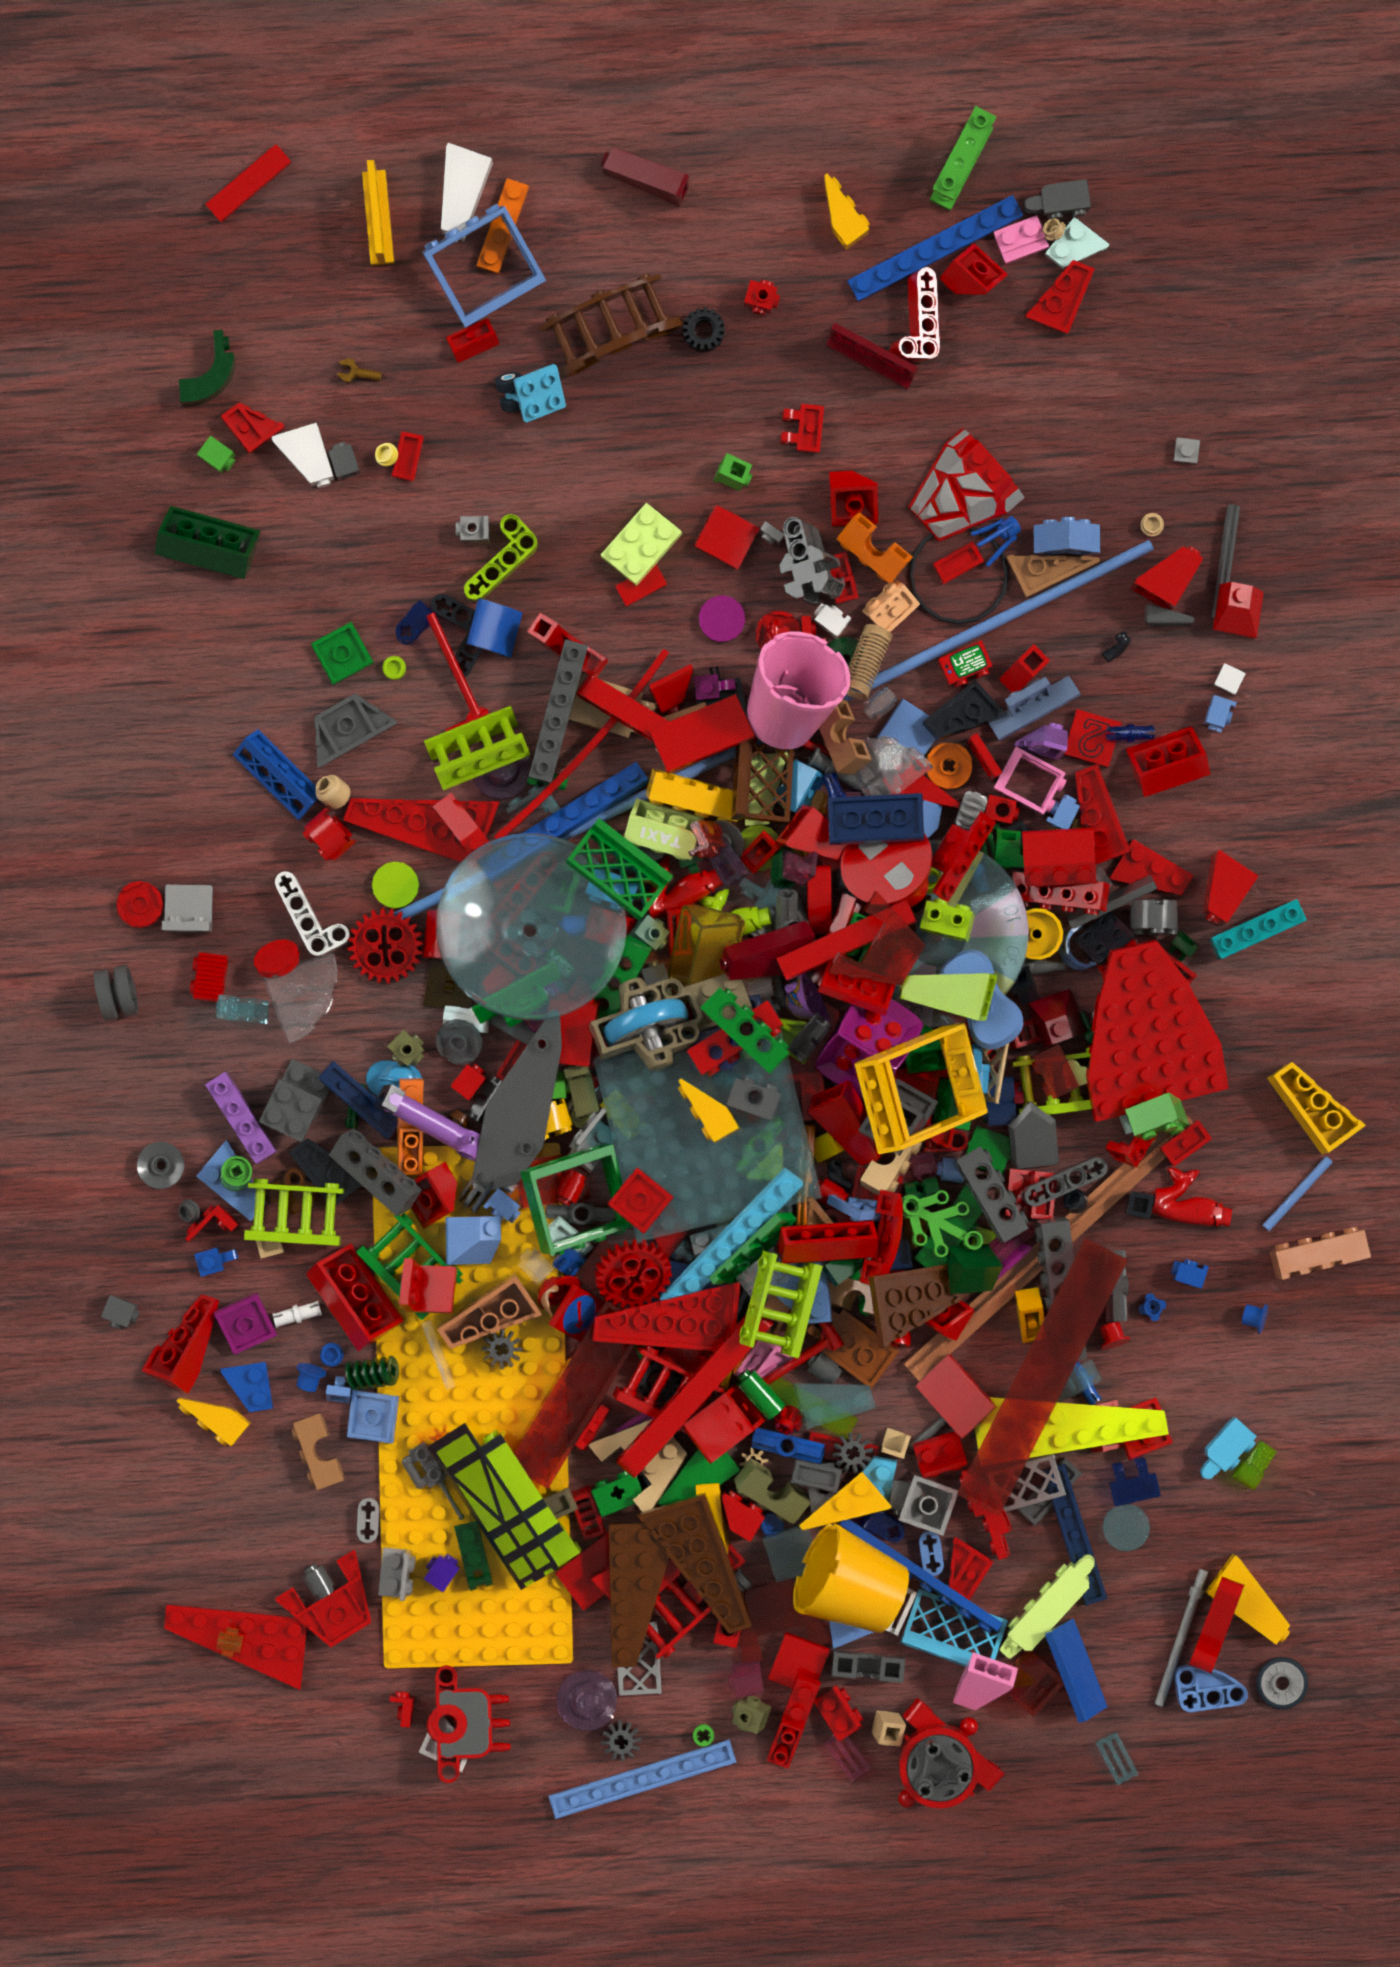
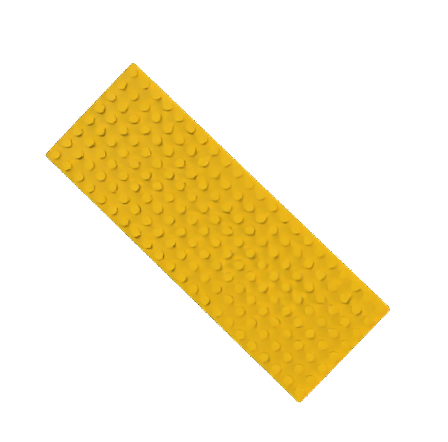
[373,1143,573,1668]

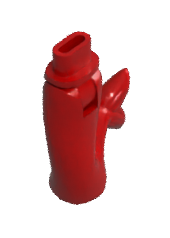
[647,856,723,919]
[1151,1167,1232,1227]

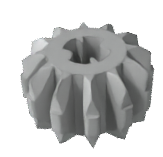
[955,791,987,831]

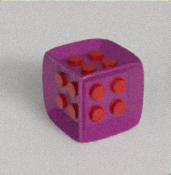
[815,999,923,1100]

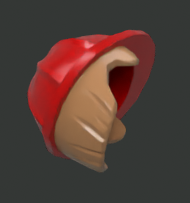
[538,1275,580,1317]

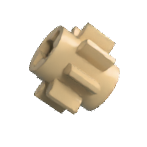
[739,1447,768,1466]

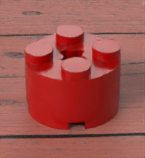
[302,807,357,861]

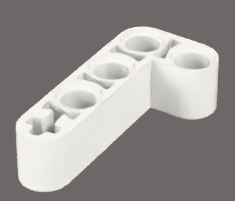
[275,871,351,957]

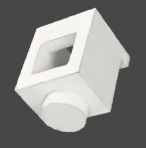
[814,603,851,639]

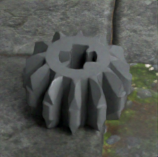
[482,1329,522,1369]
[833,1432,873,1473]
[601,1720,642,1762]

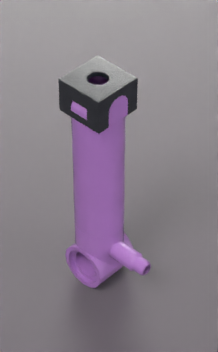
[374,1084,481,1161]

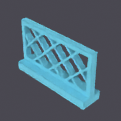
[899,1589,1008,1667]

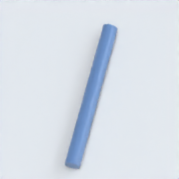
[1262,1156,1333,1231]

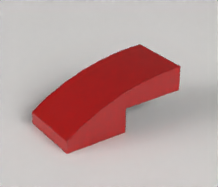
[830,551,859,604]

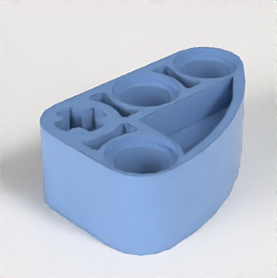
[1174,1664,1248,1712]

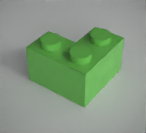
[1125,1093,1190,1140]

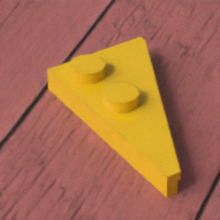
[799,1472,892,1530]

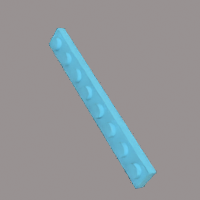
[660,1168,803,1300]

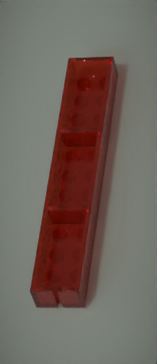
[957,1238,1129,1516]

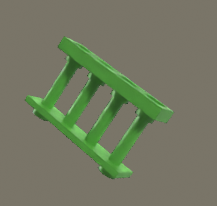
[930,106,996,211]

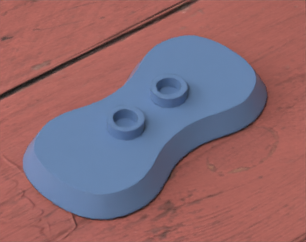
[939,949,1023,1050]

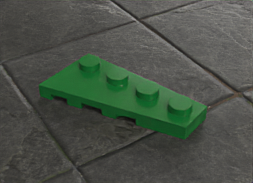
[708,1212,796,1285]

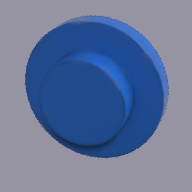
[320,1343,344,1367]

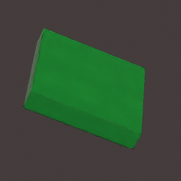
[311,621,374,686]

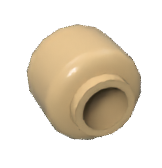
[315,775,350,810]

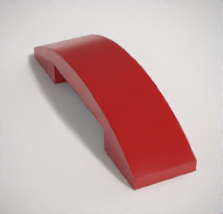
[860,1189,903,1285]

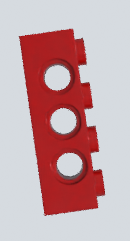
[687,1000,784,1077]

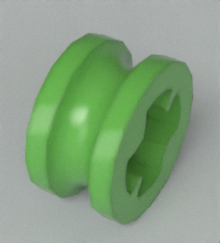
[693,1724,714,1747]

